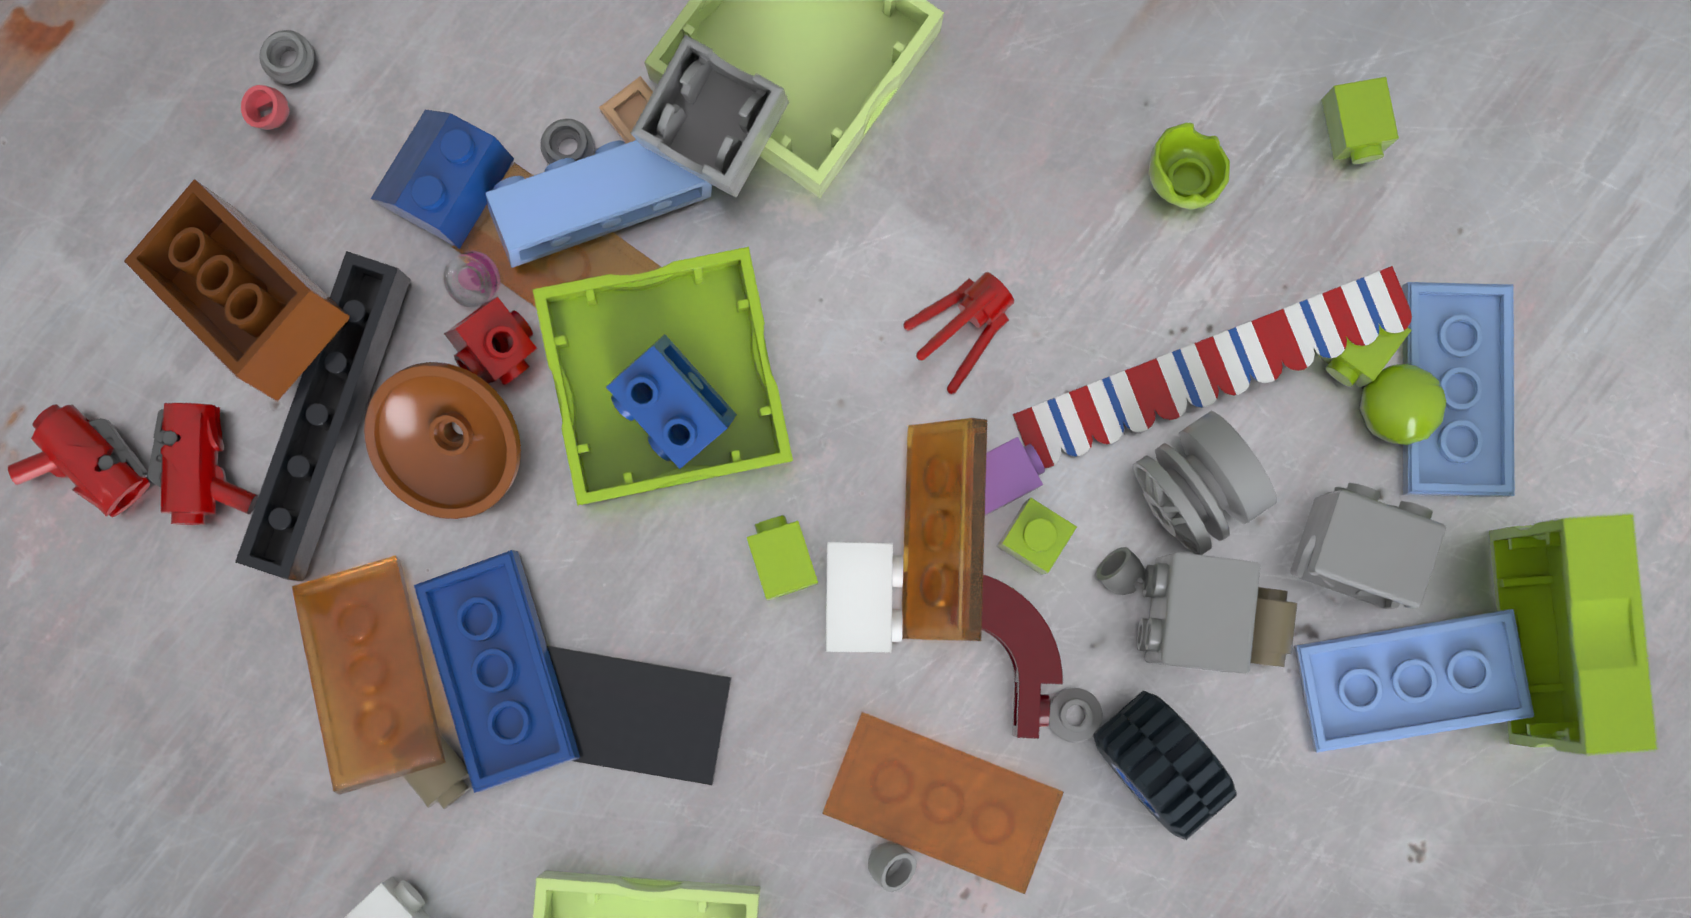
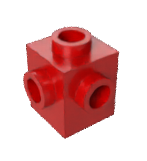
[444,296,537,385]

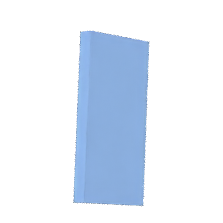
[1403,282,1515,497]
[1294,609,1535,753]

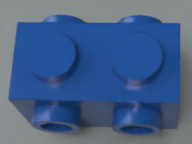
[606,334,737,469]

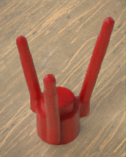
[903,272,1014,394]

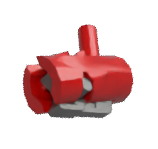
[147,403,258,525]
[8,404,150,518]

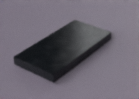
[547,646,732,785]

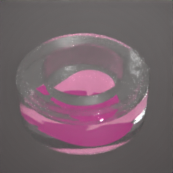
[443,251,500,307]

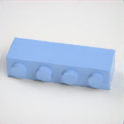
[485,140,712,268]

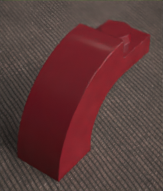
[952,570,1063,739]

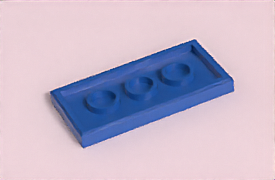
[414,550,580,793]

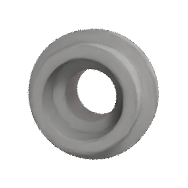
[259,30,314,84]
[540,119,594,165]
[1049,688,1103,743]

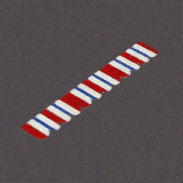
[1013,266,1412,468]

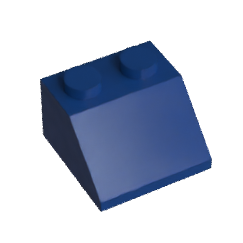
[370,109,514,249]

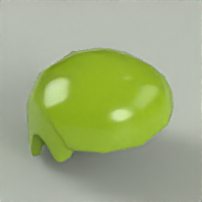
[1149,123,1230,209]
[1359,364,1447,445]

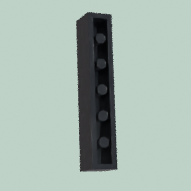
[235,251,411,582]

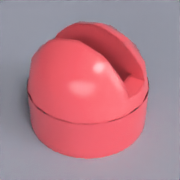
[241,85,290,130]

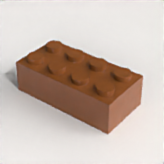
[124,179,350,402]

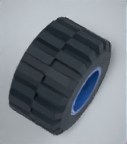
[1093,691,1237,840]

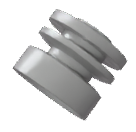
[1133,410,1277,555]

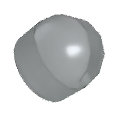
[1097,547,1145,595]
[868,842,916,892]

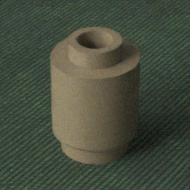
[1250,587,1297,667]
[392,725,470,809]

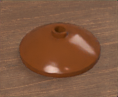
[364,362,521,519]

